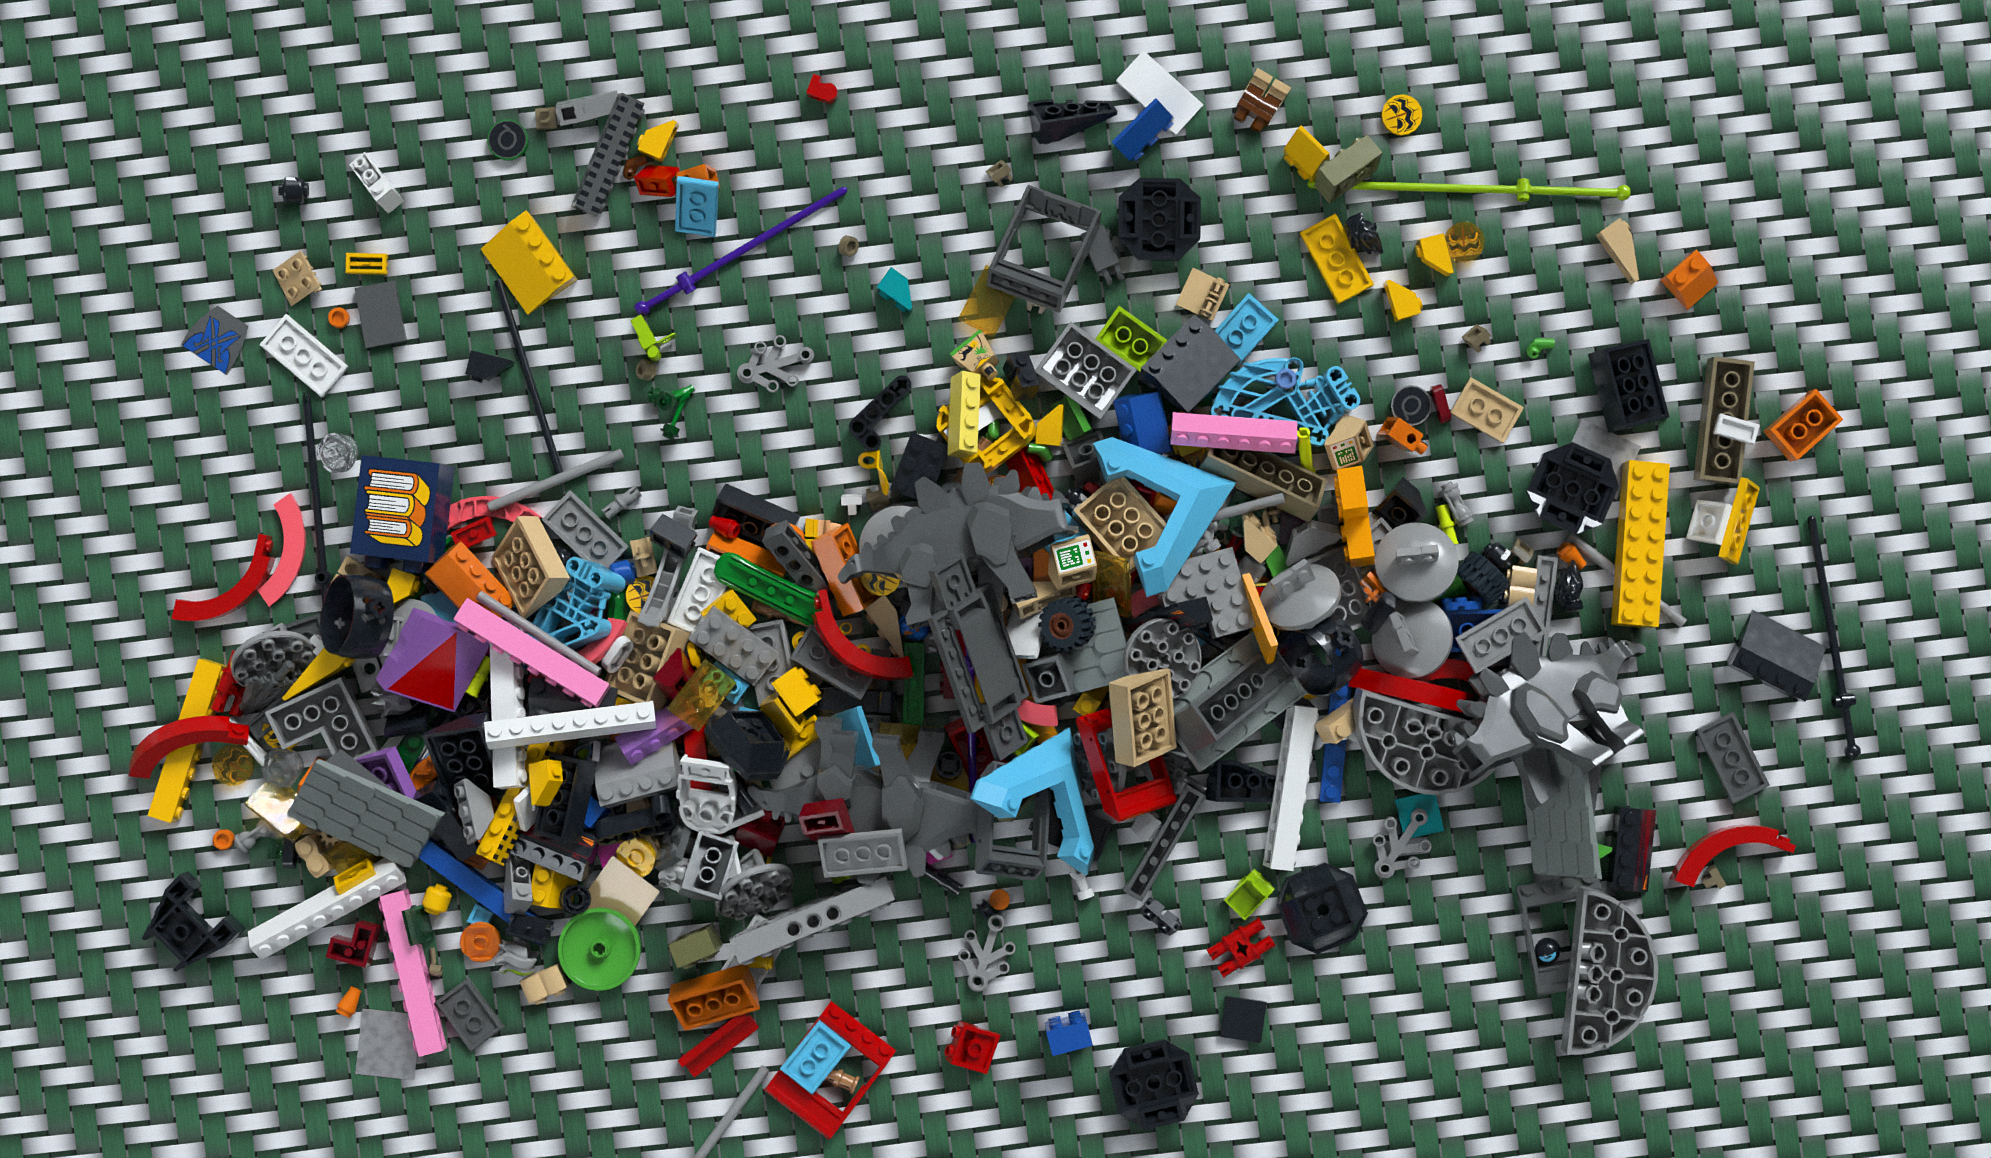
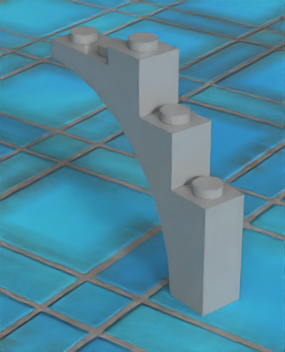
[638,505,698,627]

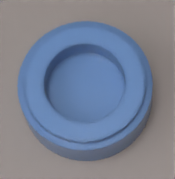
[1275,368,1297,390]

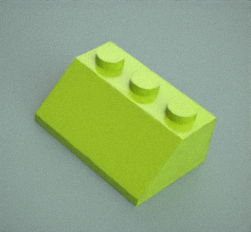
[1095,306,1168,372]

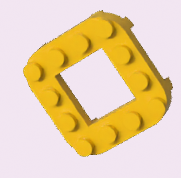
[936,376,1036,474]

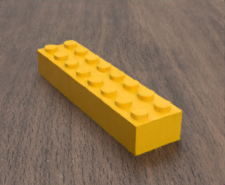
[1611,460,1670,629]

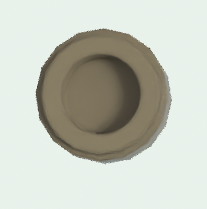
[838,235,859,257]
[636,359,657,380]

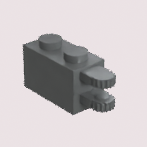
[1080,225,1124,286]

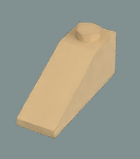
[1596,218,1639,285]
[1010,581,1077,620]
[1314,697,1355,744]

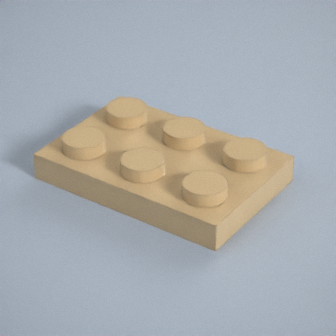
[1450,377,1524,443]

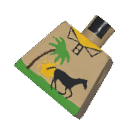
[950,329,999,380]

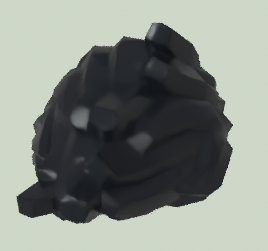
[1345,212,1384,254]
[1554,560,1584,612]

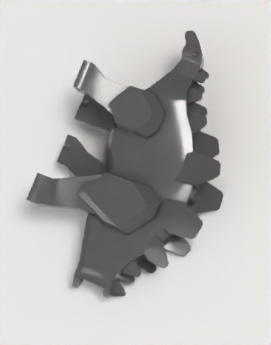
[838,463,1079,630]
[1451,632,1646,811]
[747,717,979,885]

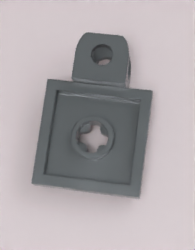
[655,806,693,871]

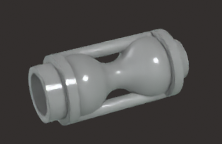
[1439,481,1473,527]
[234,815,280,852]

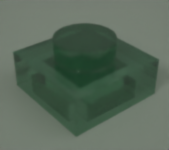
[267,836,283,859]

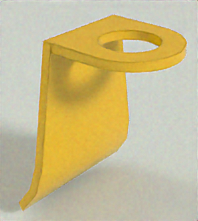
[858,450,889,495]

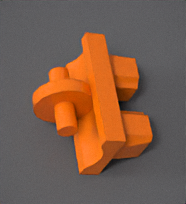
[1359,571,1388,603]

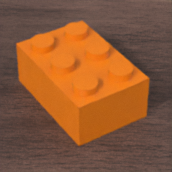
[1763,389,1844,462]

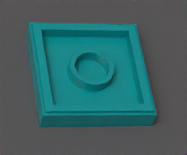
[1394,793,1444,838]

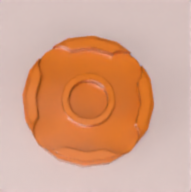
[460,921,502,962]

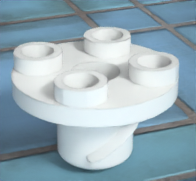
[658,857,689,892]

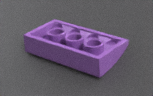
[356,746,416,799]

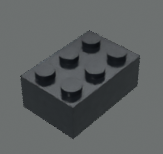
[890,432,948,500]

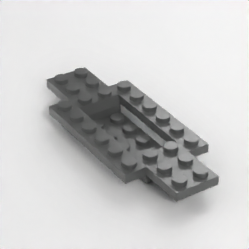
[927,553,1029,761]

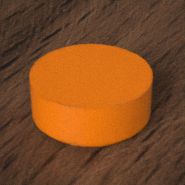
[328,307,350,329]
[213,829,235,850]
[989,889,1010,910]

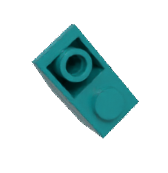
[877,267,913,313]

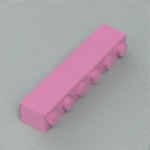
[1170,412,1297,454]

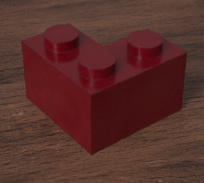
[326,920,382,968]

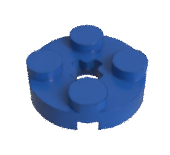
[1441,597,1483,611]

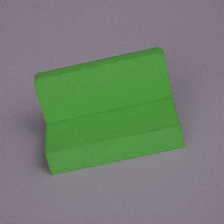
[1051,396,1091,441]
[1264,545,1289,579]

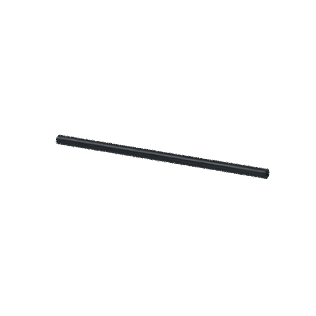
[494,279,563,475]

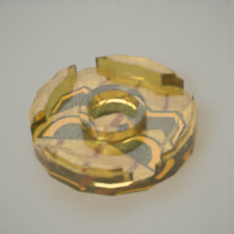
[1444,221,1485,263]
[212,745,254,786]

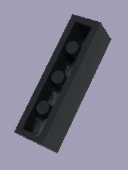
[413,780,480,862]

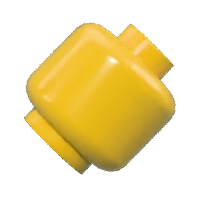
[422,883,452,916]

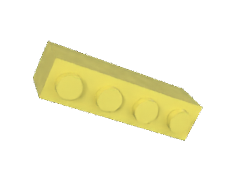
[947,371,981,459]

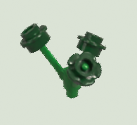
[648,385,695,440]

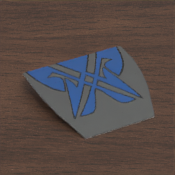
[181,306,248,375]

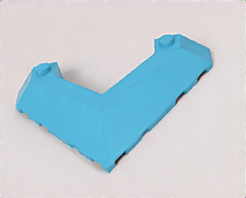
[1092,437,1236,597]
[970,727,1094,875]

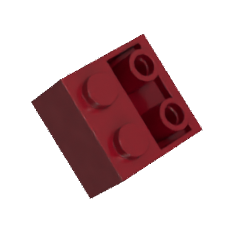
[653,647,699,710]
[798,798,855,841]
[735,810,787,857]

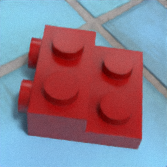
[944,1021,1001,1074]

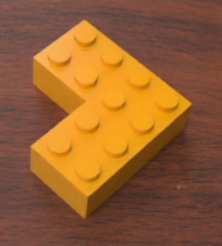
[1333,466,1375,568]

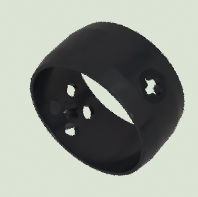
[320,574,394,659]
[1277,613,1363,697]

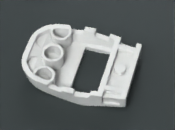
[676,755,738,834]

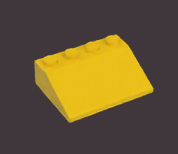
[481,210,578,315]

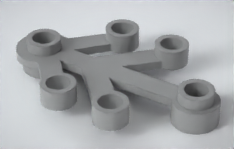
[737,335,815,393]
[1373,808,1432,878]
[958,914,1016,992]

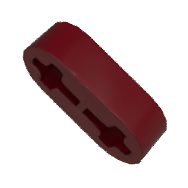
[1430,384,1451,424]

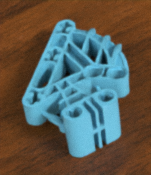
[1209,357,1360,447]
[505,557,625,669]

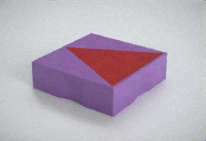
[376,607,490,712]

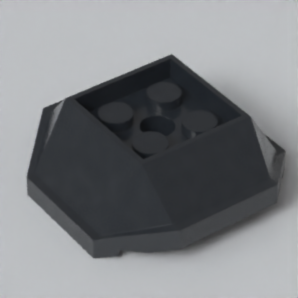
[1118,178,1201,261]
[1526,442,1619,534]
[704,710,790,781]
[1276,862,1368,954]
[1109,1038,1199,1130]

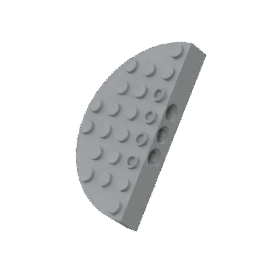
[1353,687,1496,795]
[729,876,895,966]
[1561,886,1658,1055]

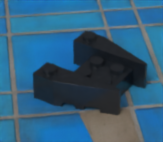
[142,871,246,972]

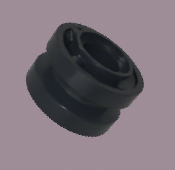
[559,885,591,914]

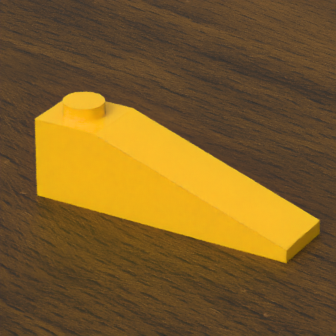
[282,647,356,701]

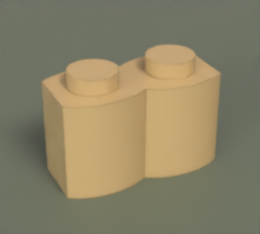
[1502,565,1537,607]
[295,833,336,878]
[519,963,569,1005]

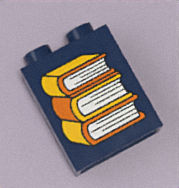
[350,455,455,573]

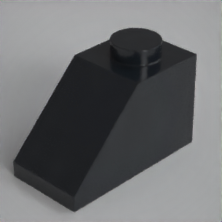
[465,350,515,383]

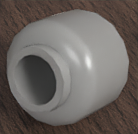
[1238,555,1266,584]

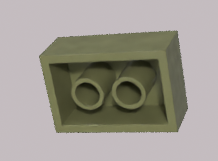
[1314,135,1383,204]
[668,922,723,969]

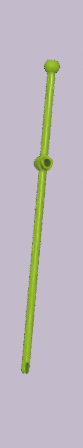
[1307,178,1630,202]

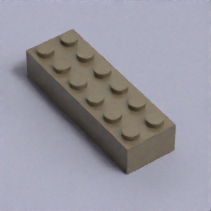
[1693,357,1755,485]
[1199,447,1328,522]

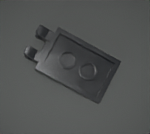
[1028,804,1112,862]

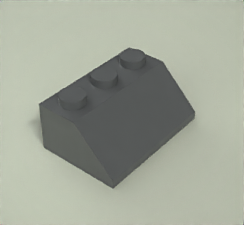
[678,830,739,901]

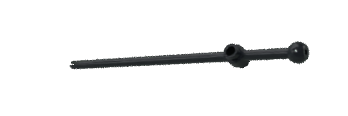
[302,393,333,605]
[1807,516,1861,758]

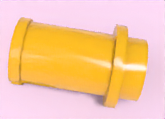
[747,955,774,971]

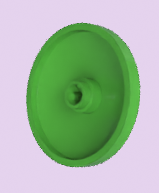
[558,907,641,991]

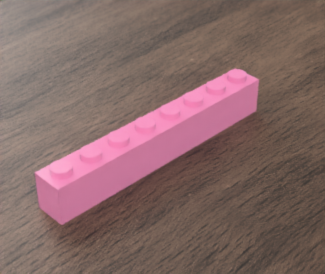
[454,598,611,708]
[378,889,447,1057]

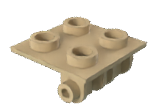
[273,251,322,306]
[1176,268,1230,322]

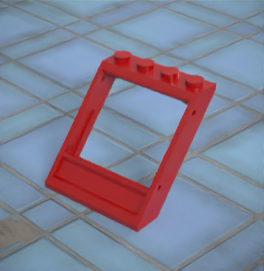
[1076,708,1177,822]
[764,1001,896,1140]

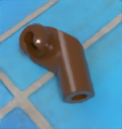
[622,154,648,180]

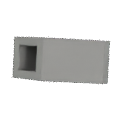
[1285,520,1342,566]
[454,779,494,845]

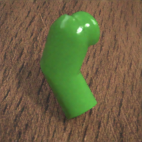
[1526,338,1555,358]
[985,419,1000,442]
[1027,443,1053,462]

